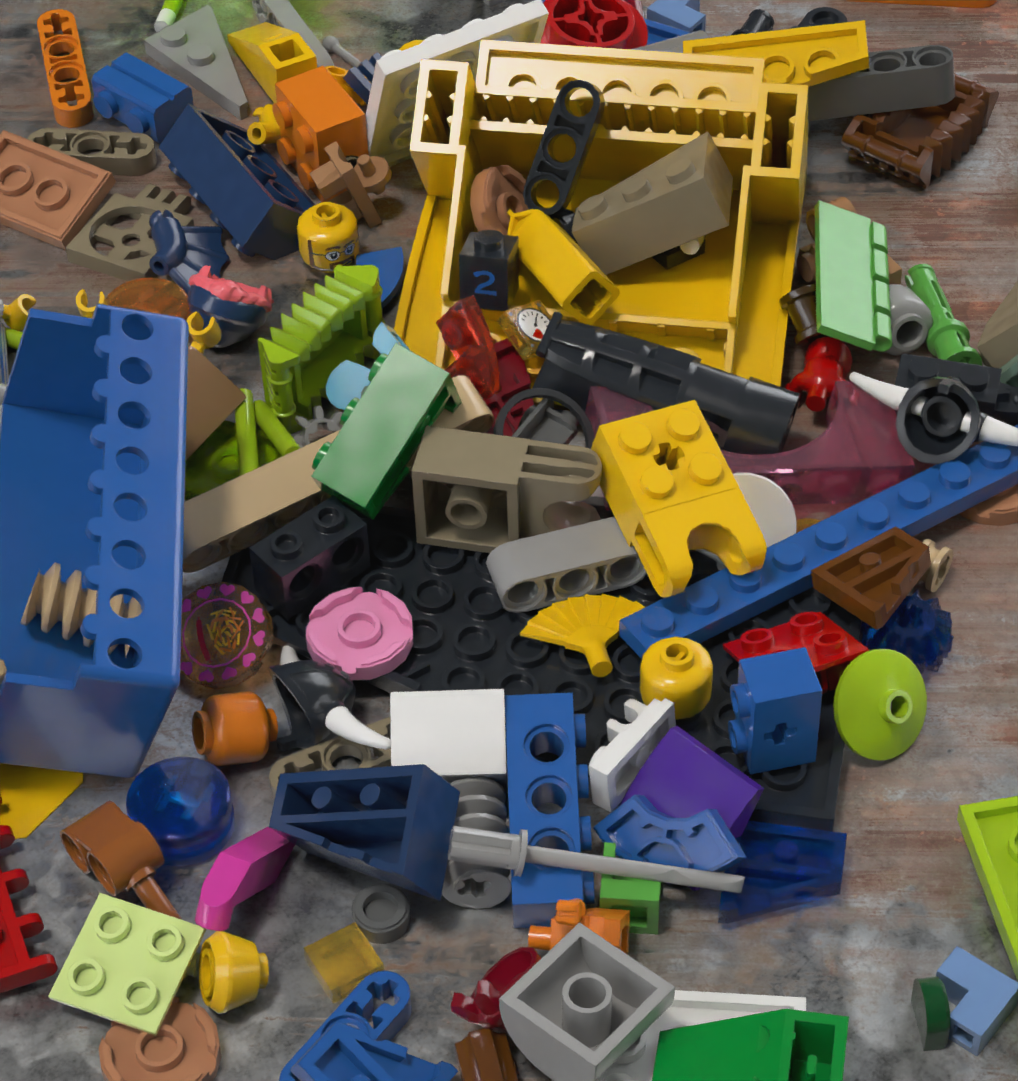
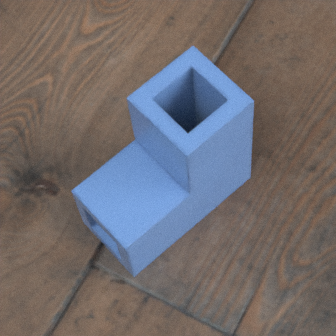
[647,0,706,33]
[936,946,1018,1056]

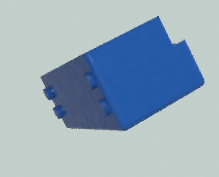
[0,303,189,778]

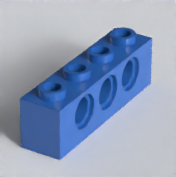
[505,693,595,928]

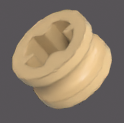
[916,539,953,593]

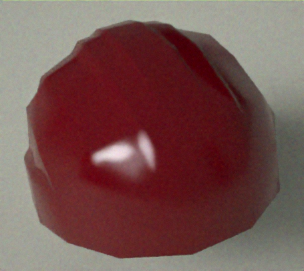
[451,947,542,1034]

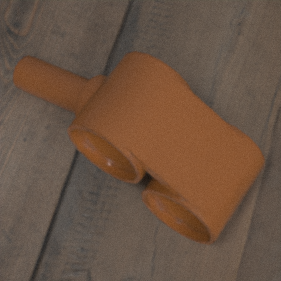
[60,800,183,920]

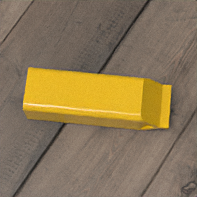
[507,209,620,325]

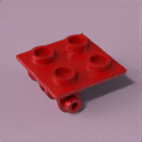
[723,612,869,694]

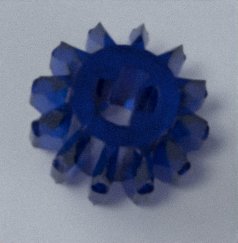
[861,589,954,675]

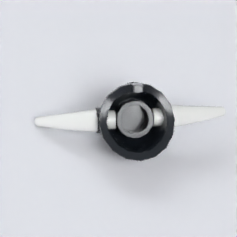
[849,372,1018,464]
[268,646,391,751]

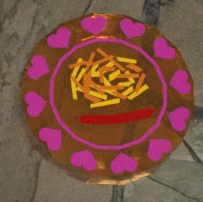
[180,582,274,690]

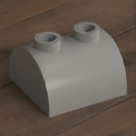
[499,922,675,1081]

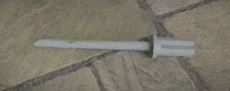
[448,826,745,893]

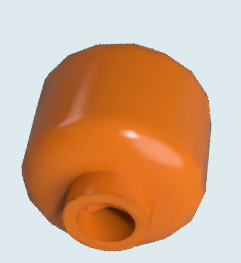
[192,691,278,767]

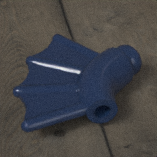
[149,209,230,296]

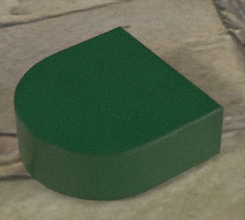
[911,976,950,1051]

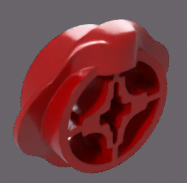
[540,0,648,49]

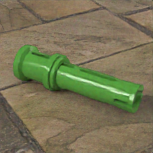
[905,264,982,366]

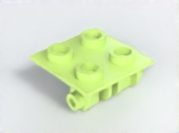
[48,893,206,1036]

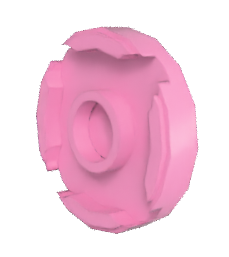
[306,587,413,680]

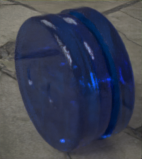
[126,757,235,866]

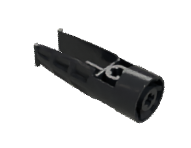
[532,312,801,480]

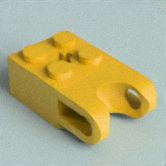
[591,400,767,598]

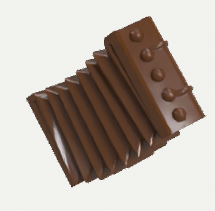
[841,73,999,189]

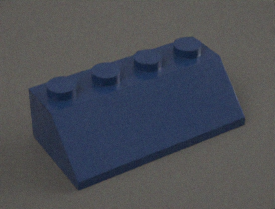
[159,104,315,260]

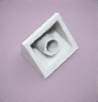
[390,689,508,791]

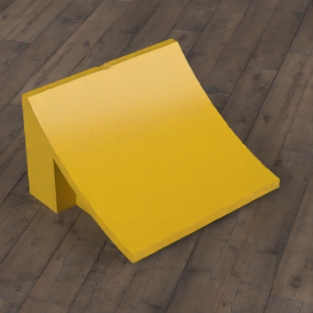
[394,40,808,411]

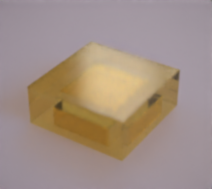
[303,922,384,1004]

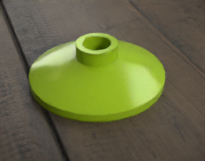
[833,649,927,760]

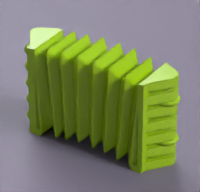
[257,264,385,434]

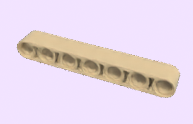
[183,375,495,573]

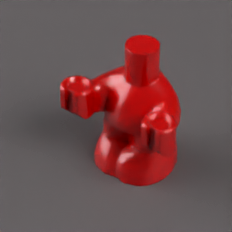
[784,337,859,417]

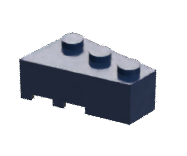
[269,764,460,901]

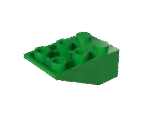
[652,1009,849,1081]

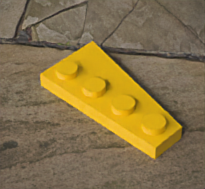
[683,20,869,87]

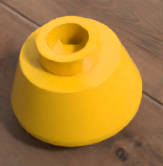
[199,931,269,1014]

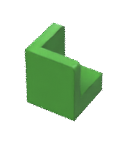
[600,842,661,935]

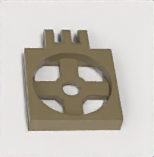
[66,184,194,288]

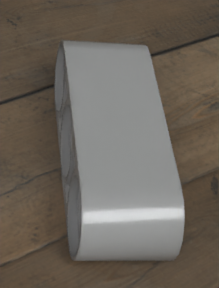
[486,517,647,613]

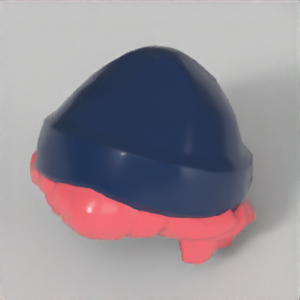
[187,265,274,348]

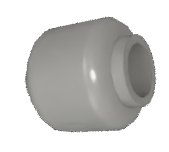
[884,284,933,356]

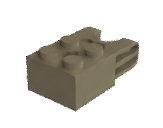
[412,426,602,553]

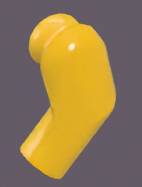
[247,104,281,145]

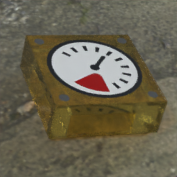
[497,300,552,360]

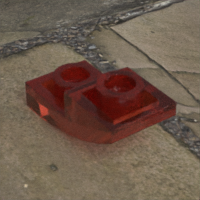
[436,295,499,401]

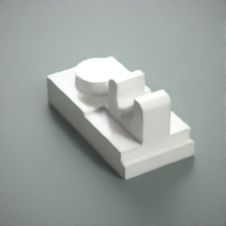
[588,698,676,812]

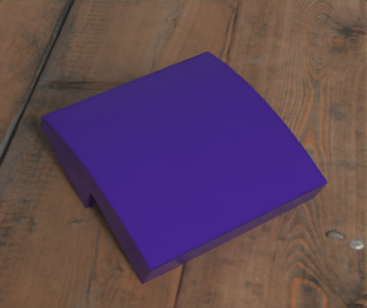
[619,726,764,891]

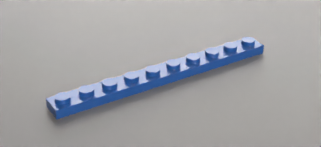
[619,425,1018,659]

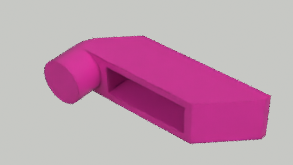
[195,827,295,931]

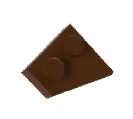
[811,526,931,630]

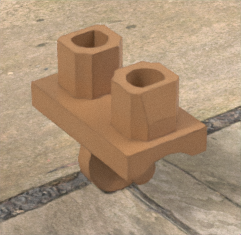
[309,141,392,229]

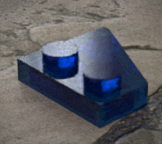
[718,821,847,924]

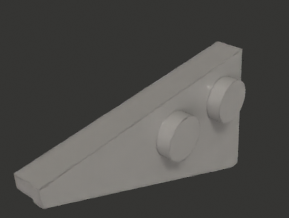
[144,5,248,120]

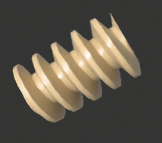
[20,562,142,658]

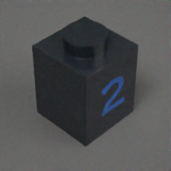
[459,230,519,312]

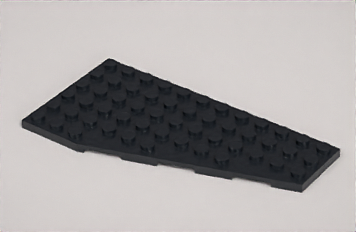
[213,503,862,833]

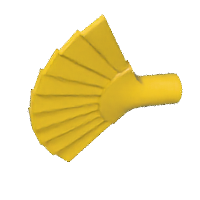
[520,594,645,677]

